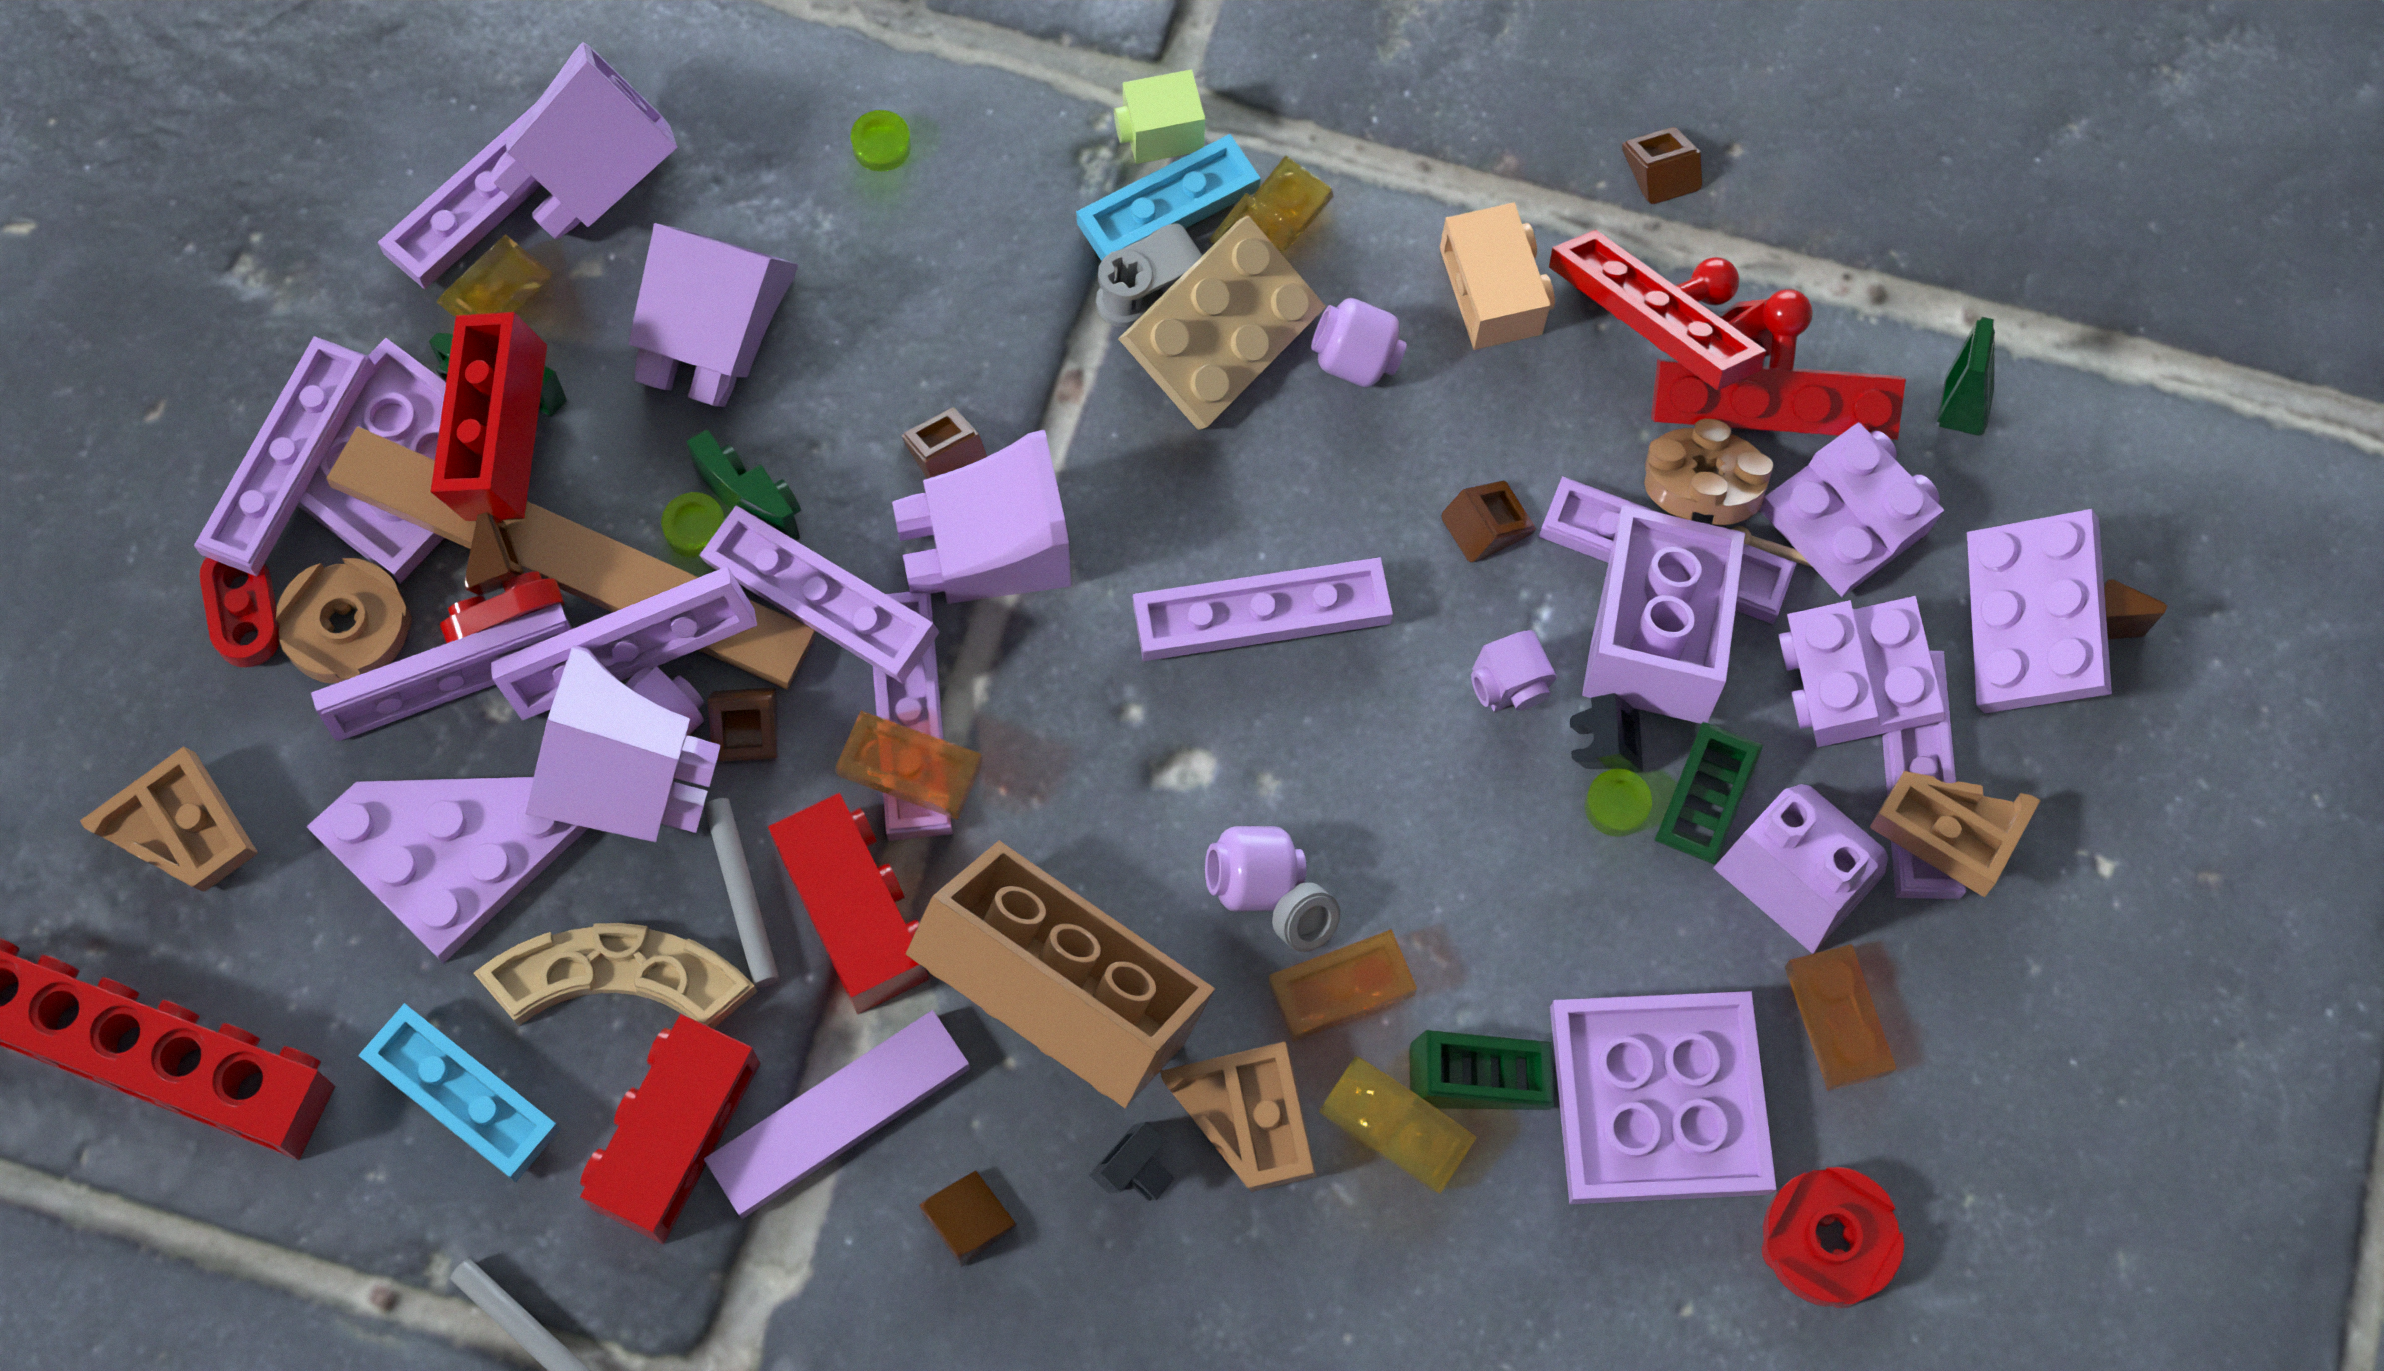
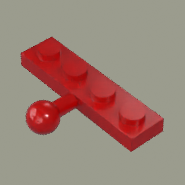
[1549,229,1766,391]
[1651,289,1906,440]

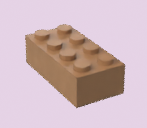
[906,840,1215,1109]

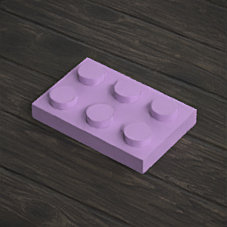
[1967,509,2112,713]

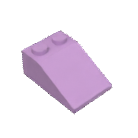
[1582,505,1745,724]

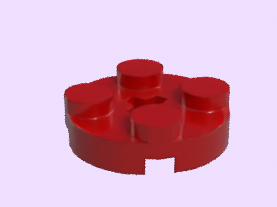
[1761,1167,1904,1308]

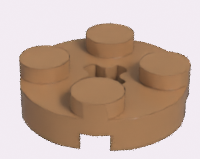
[1644,419,1773,525]
[276,558,412,683]

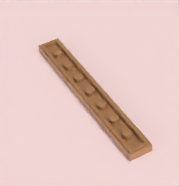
[326,426,816,690]

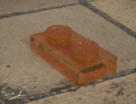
[835,711,983,820]
[1268,929,1417,1042]
[1785,944,1897,1091]

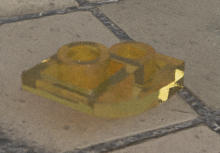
[1209,155,1334,254]
[1318,1056,1477,1194]

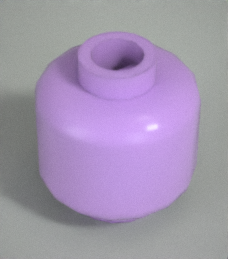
[1311,298,1406,387]
[1205,826,1306,912]

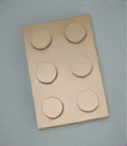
[1118,215,1326,430]

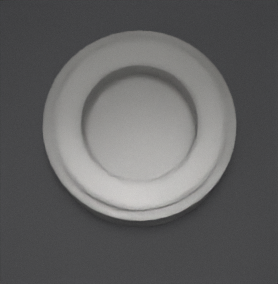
[1272,883,1340,952]

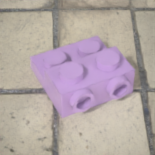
[1759,422,1944,598]
[1778,596,1945,748]

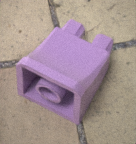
[490,42,677,240]
[628,223,798,407]
[892,430,1071,604]
[525,645,721,842]
[1714,784,1888,954]

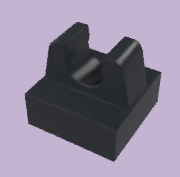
[1570,693,1643,776]
[1089,1122,1175,1201]

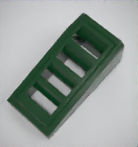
[1937,317,1995,436]
[1654,722,1764,865]
[1409,1030,1554,1110]

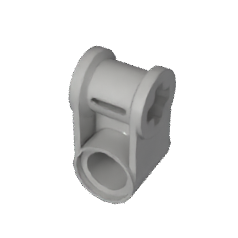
[1096,223,1203,328]

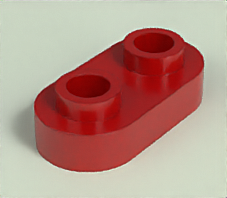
[199,557,280,668]
[440,571,565,644]

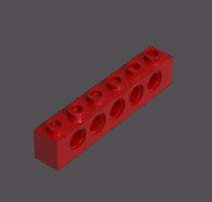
[0,938,335,1160]

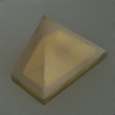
[437,234,553,318]

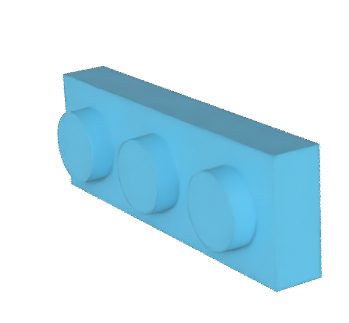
[1076,134,1261,261]
[358,1003,561,1183]

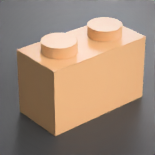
[1440,202,1555,350]

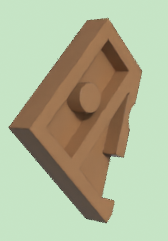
[80,746,258,892]
[1869,771,2041,898]
[1160,1042,1317,1192]

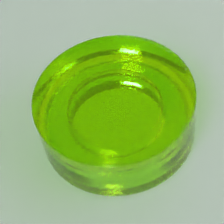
[850,110,911,172]
[661,492,725,558]
[1584,769,1652,837]

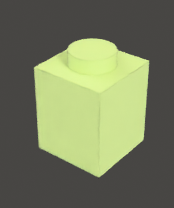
[1114,69,1205,164]

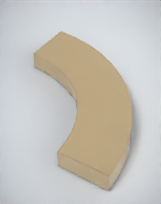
[474,923,758,1029]

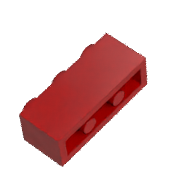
[430,312,547,521]
[768,792,929,1015]
[580,1013,761,1245]

